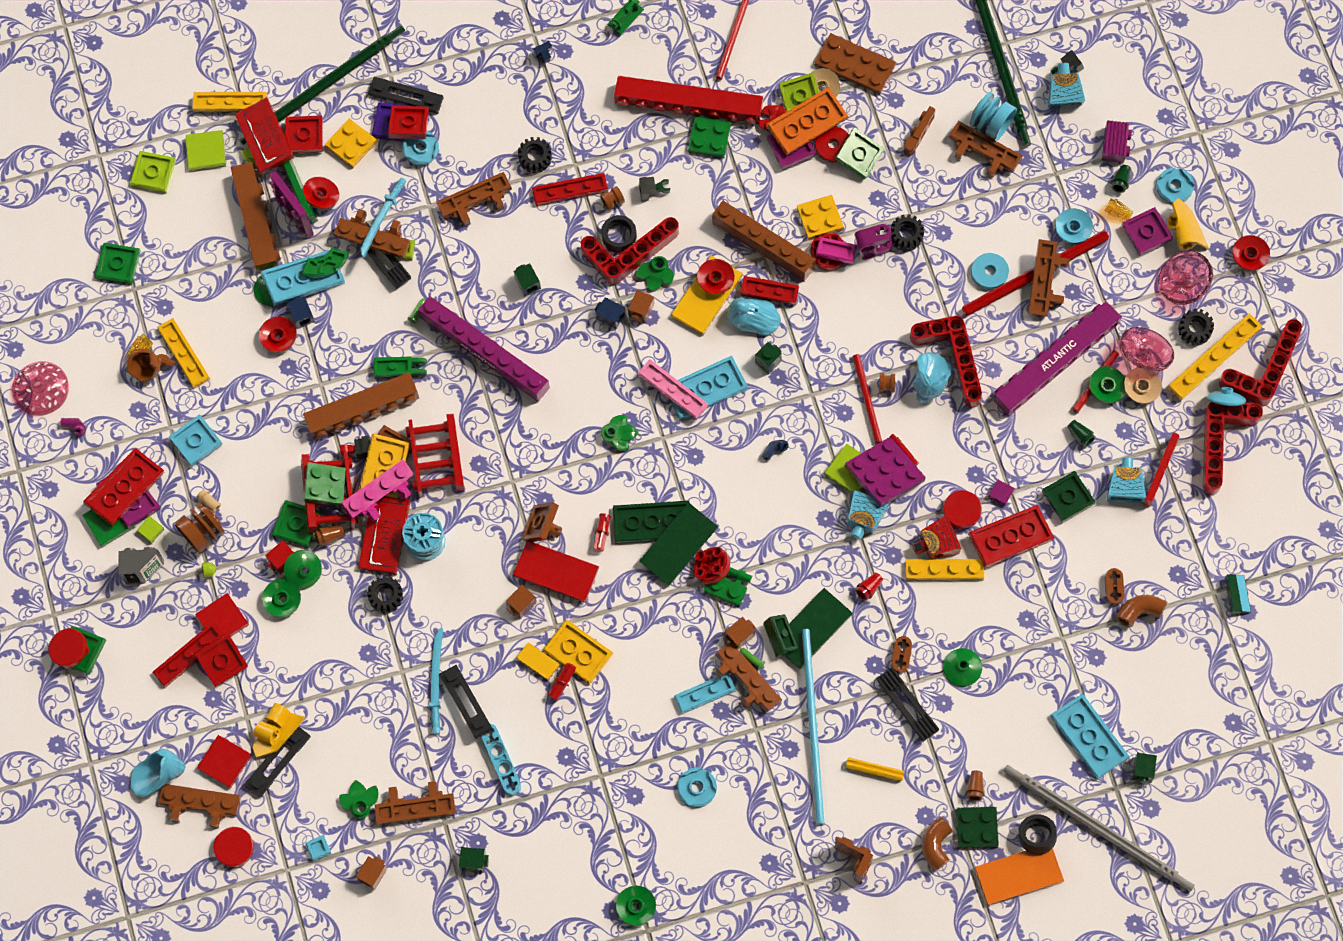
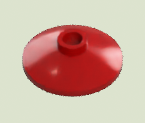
[303,177,339,209]
[1232,235,1270,271]
[697,259,735,294]
[259,316,297,352]

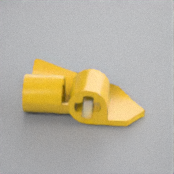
[1167,198,1209,251]
[253,703,305,758]

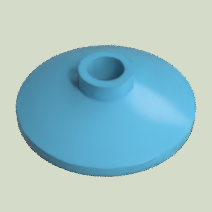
[1055,208,1093,244]
[1207,387,1246,406]

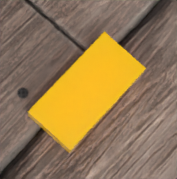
[517,642,560,681]

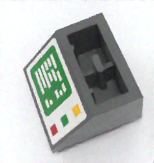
[118,547,164,584]

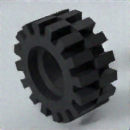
[518,137,552,173]
[891,214,924,251]
[1178,308,1214,346]
[367,575,403,613]

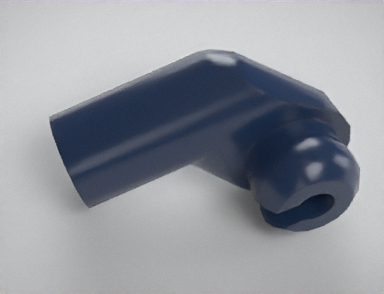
[761,440,789,461]

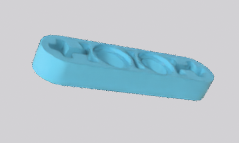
[481,724,521,796]

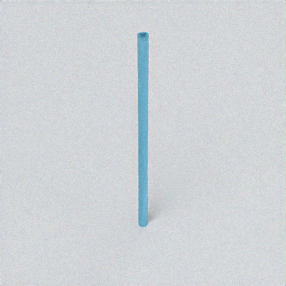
[802,629,825,825]

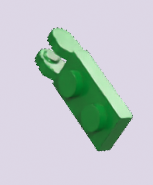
[374,356,427,378]

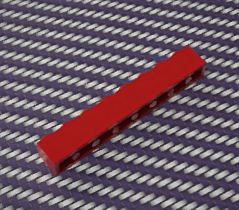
[614,75,763,124]

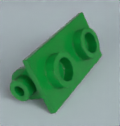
[607,0,644,35]

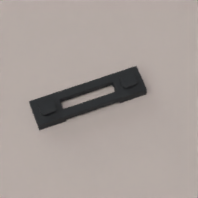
[368,76,444,114]
[365,222,411,289]
[439,665,493,739]
[876,667,939,742]
[244,727,311,798]

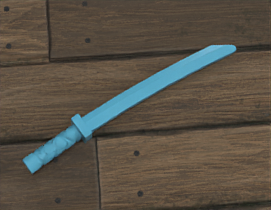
[361,178,407,258]
[429,628,443,735]

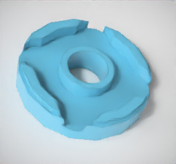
[402,131,439,165]
[1156,168,1194,204]
[971,253,1009,290]
[677,767,717,808]

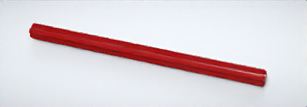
[962,230,1109,316]

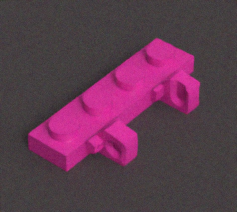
[341,460,414,522]

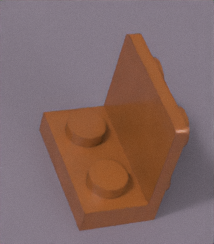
[834,837,873,884]

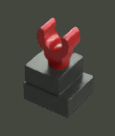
[339,435,370,459]

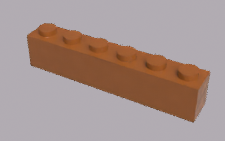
[230,162,281,273]
[712,200,816,282]
[303,372,419,440]

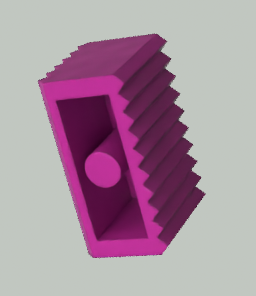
[1102,120,1132,163]

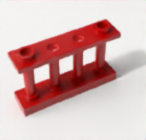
[405,413,465,498]
[301,451,358,533]

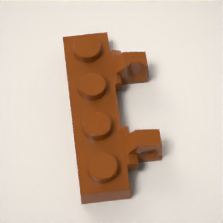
[949,121,1023,178]
[436,172,512,226]
[334,209,411,259]
[1028,239,1070,317]
[715,642,782,713]
[374,781,456,825]
[159,784,241,828]

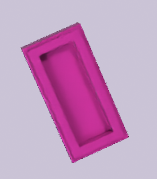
[816,237,857,264]

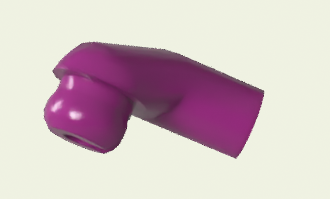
[60,418,86,436]

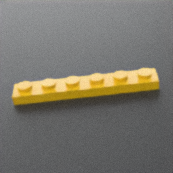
[1168,313,1263,401]

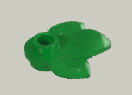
[636,256,674,291]
[601,415,639,451]
[339,780,379,819]

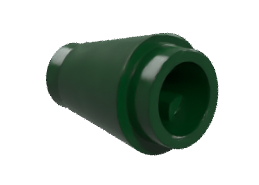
[1111,164,1131,193]
[1067,420,1096,447]

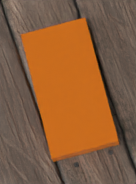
[766,87,849,156]
[975,848,1064,906]

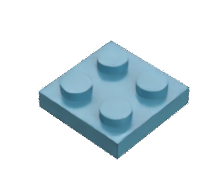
[169,414,223,467]

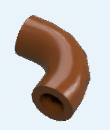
[1115,594,1168,627]
[921,816,953,872]

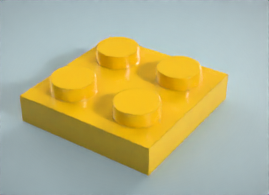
[325,118,377,168]
[797,195,844,241]

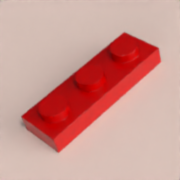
[740,276,799,305]

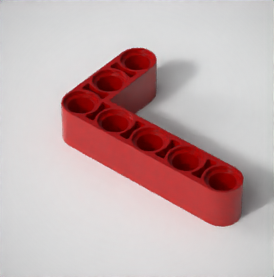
[581,217,679,285]
[910,316,982,408]
[1219,319,1302,406]
[1202,402,1263,495]

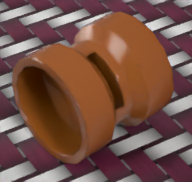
[600,186,625,211]

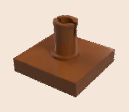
[521,502,562,542]

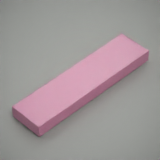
[638,359,708,420]

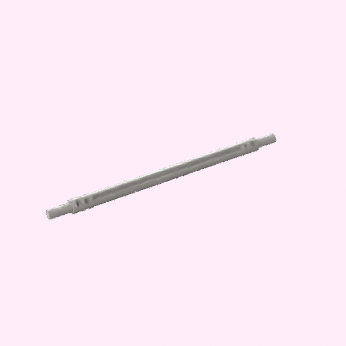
[1003,764,1195,892]

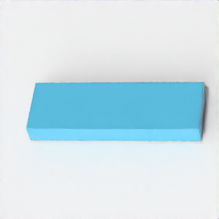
[674,674,736,714]

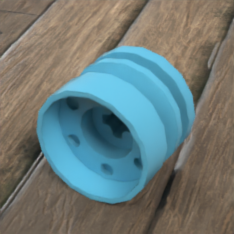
[969,92,1017,141]
[402,513,446,561]

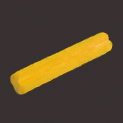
[846,757,904,782]

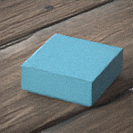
[305,835,332,862]

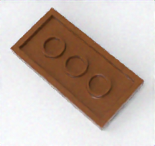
[814,33,896,95]

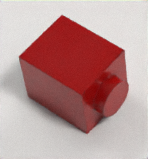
[265,541,294,574]

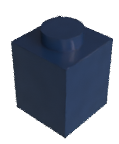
[287,296,315,329]
[595,297,625,329]

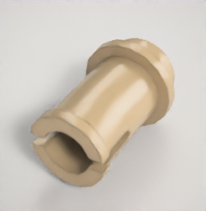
[196,489,221,513]

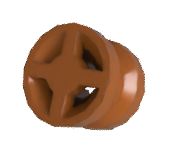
[879,373,895,392]

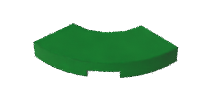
[302,248,349,278]

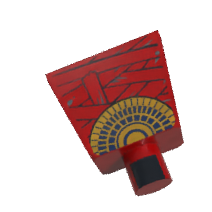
[912,515,962,559]

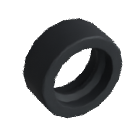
[601,215,637,253]
[1019,814,1057,855]

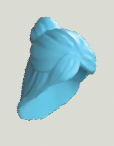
[727,297,781,335]
[913,352,953,403]
[131,749,186,797]

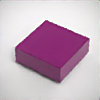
[988,479,1015,506]

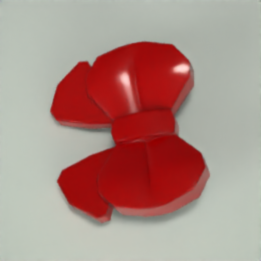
[758,105,786,133]

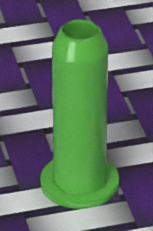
[407,298,426,324]
[739,648,765,671]

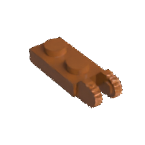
[904,106,936,156]

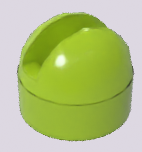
[202,562,216,578]

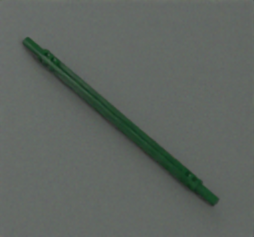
[975,0,1031,147]
[239,25,405,145]

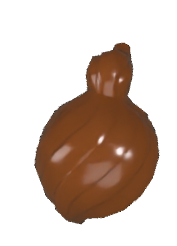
[127,348,176,382]

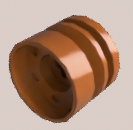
[174,502,225,554]

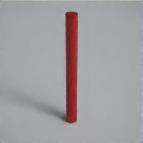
[1072,350,1119,413]

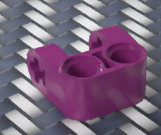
[854,224,892,260]

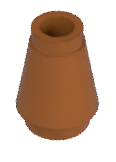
[315,525,345,546]
[965,770,985,801]

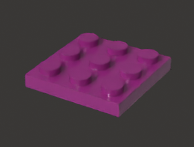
[269,171,314,239]
[845,437,926,507]

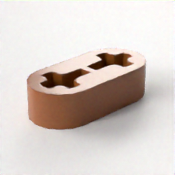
[1105,568,1125,606]
[891,636,912,674]

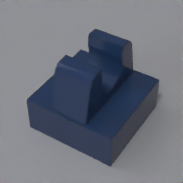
[531,41,552,63]

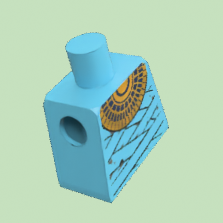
[1048,63,1085,107]
[1107,457,1146,504]
[847,490,889,540]

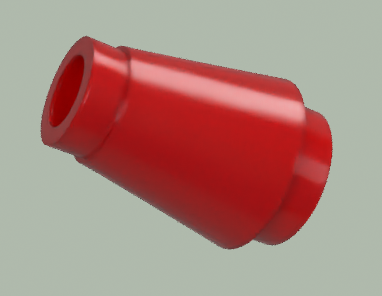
[855,572,883,601]

